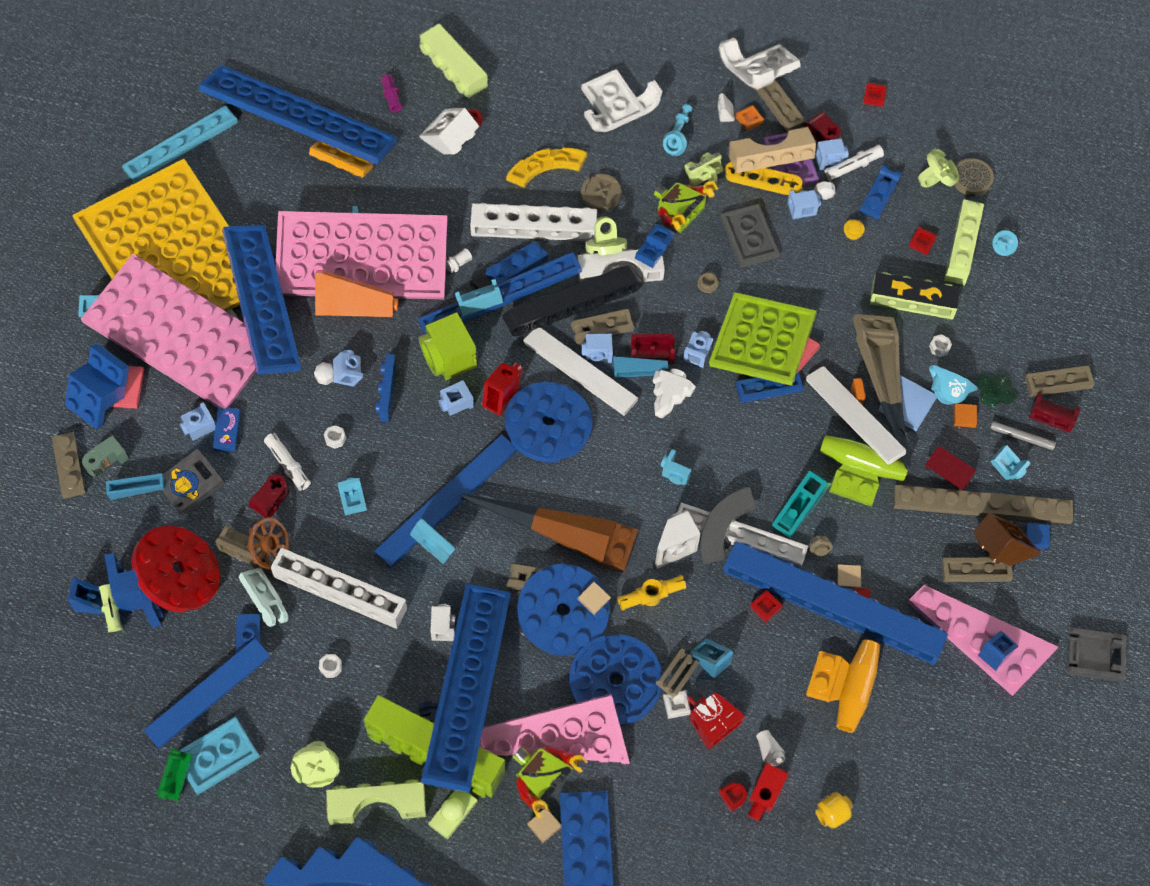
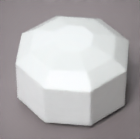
[814,181,835,200]
[929,334,952,357]
[314,362,334,385]
[324,425,346,449]
[319,654,342,678]

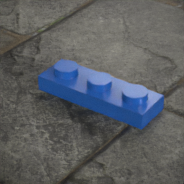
[486,241,548,284]
[376,354,396,422]

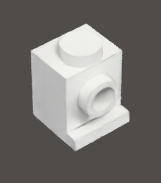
[431,604,455,641]

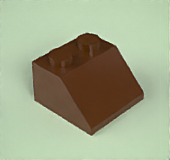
[973,512,1041,566]

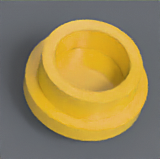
[844,219,865,240]

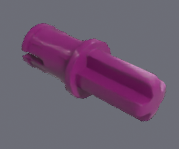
[381,74,402,112]

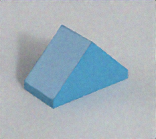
[689,638,733,679]

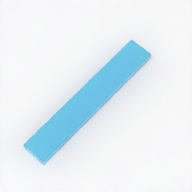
[122,105,238,183]

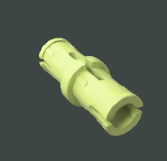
[99,584,123,632]

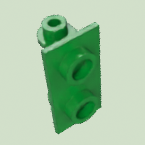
[156,748,192,801]

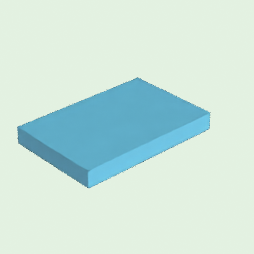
[180,717,260,795]

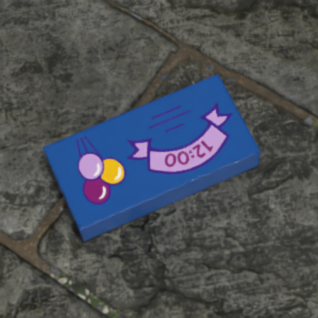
[213,408,241,451]

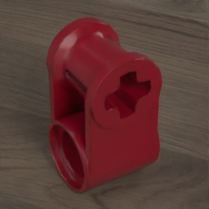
[804,112,841,142]
[249,474,289,518]

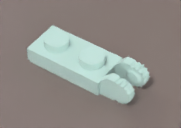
[238,568,288,627]

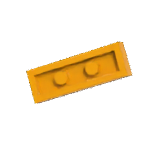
[309,140,373,177]

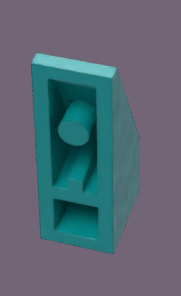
[772,470,831,538]

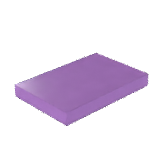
[762,133,819,188]

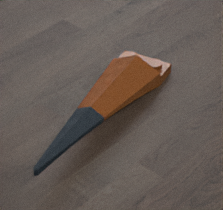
[461,494,638,572]

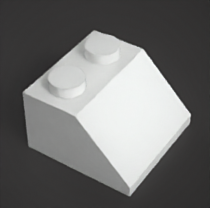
[419,108,479,154]
[655,511,701,569]

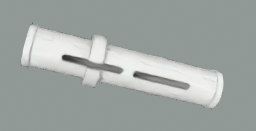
[825,145,884,181]
[264,433,311,491]

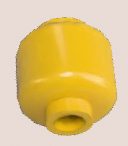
[815,792,853,828]

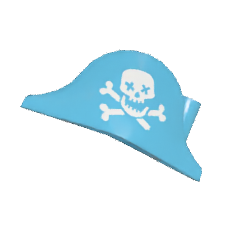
[929,365,978,405]

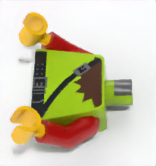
[654,181,718,233]
[512,746,588,819]

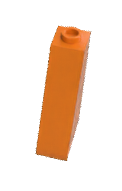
[315,270,398,317]

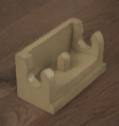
[215,525,265,568]

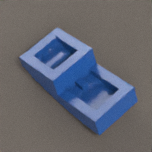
[635,224,675,268]

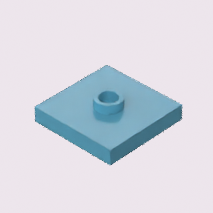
[410,519,455,564]

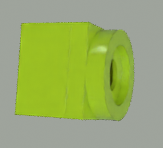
[419,312,477,380]

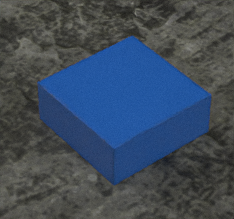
[1025,523,1050,549]

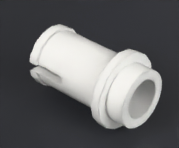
[446,248,472,272]

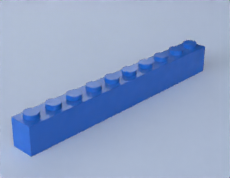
[723,541,948,665]

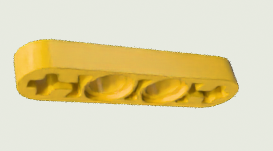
[725,162,802,195]

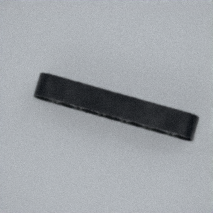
[502,265,643,336]

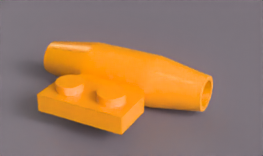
[807,640,880,733]

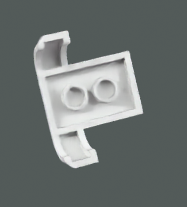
[719,37,800,90]
[582,69,662,132]

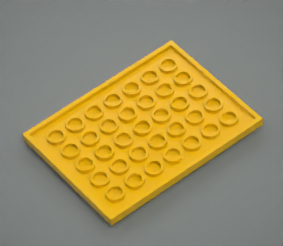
[72,159,240,312]

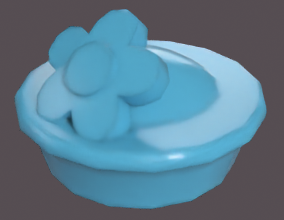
[663,131,687,156]
[992,230,1018,256]

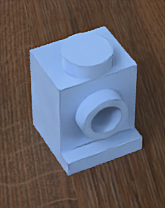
[815,139,848,170]
[787,190,821,219]
[683,331,713,368]
[581,334,613,363]
[333,350,363,386]
[438,380,474,416]
[179,402,215,441]

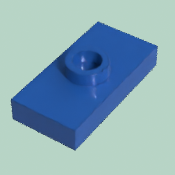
[235,614,261,655]

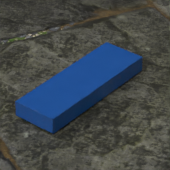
[735,372,804,403]

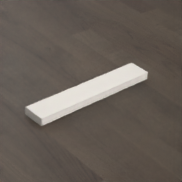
[524,328,638,416]
[806,366,906,465]
[677,503,808,568]

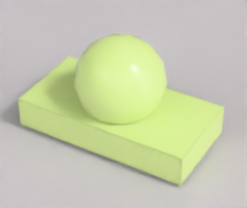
[429,790,478,840]

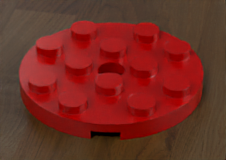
[132,526,220,613]

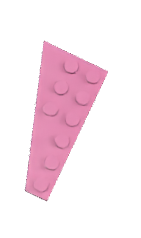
[908,585,1058,696]
[479,694,630,764]

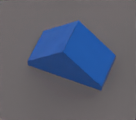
[67,577,111,614]
[978,631,1019,671]

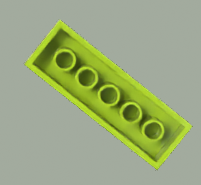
[364,695,505,798]

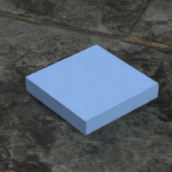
[878,375,937,432]

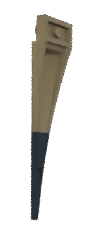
[853,314,911,470]

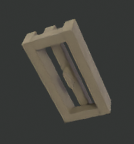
[655,648,700,698]

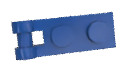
[860,165,902,220]

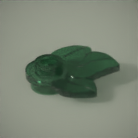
[977,373,1017,407]

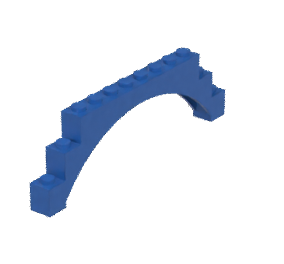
[263,837,431,886]

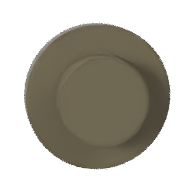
[697,273,719,293]
[810,536,832,556]

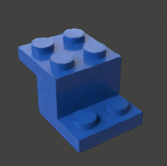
[65,343,129,429]
[105,553,164,628]

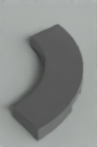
[700,487,756,564]

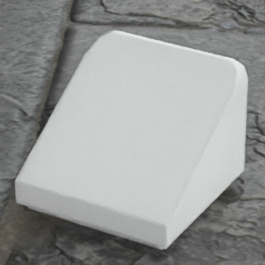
[718,93,735,122]

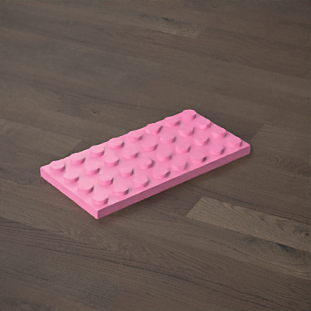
[276,211,448,299]
[81,254,256,409]

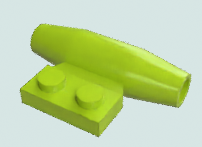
[820,435,908,506]

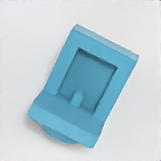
[990,445,1030,480]
[660,449,691,486]
[337,478,367,515]

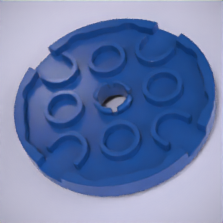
[505,382,592,463]
[517,564,609,656]
[569,634,662,726]

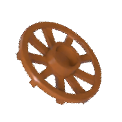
[247,518,289,569]

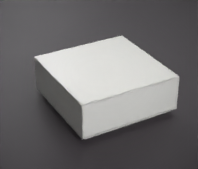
[663,690,691,719]

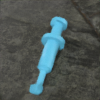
[672,104,693,132]

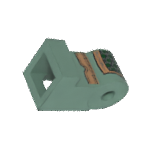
[82,435,129,476]

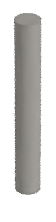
[990,421,1056,450]

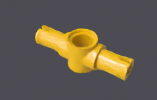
[617,575,686,611]

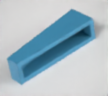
[613,356,668,378]
[106,473,165,500]

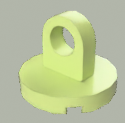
[918,149,959,187]
[586,216,627,255]
[291,741,339,787]

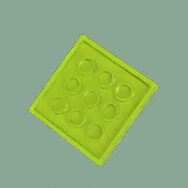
[709,292,816,386]

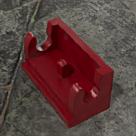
[630,334,675,364]
[1029,393,1080,433]
[925,446,976,491]

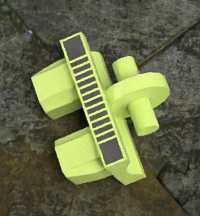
[685,152,723,186]

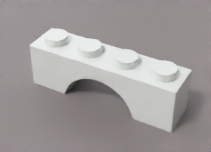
[577,249,664,283]

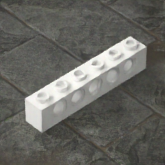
[471,203,597,241]
[271,548,407,629]

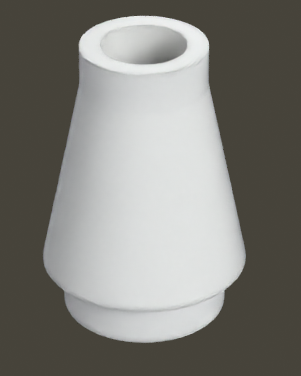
[756,730,785,767]

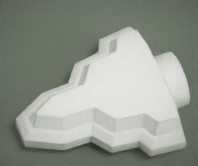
[653,369,696,418]

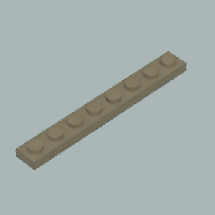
[893,485,1073,524]

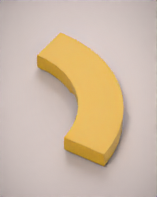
[506,147,588,188]

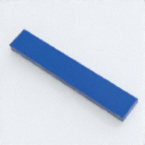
[144,639,271,749]

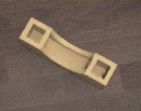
[729,127,816,173]

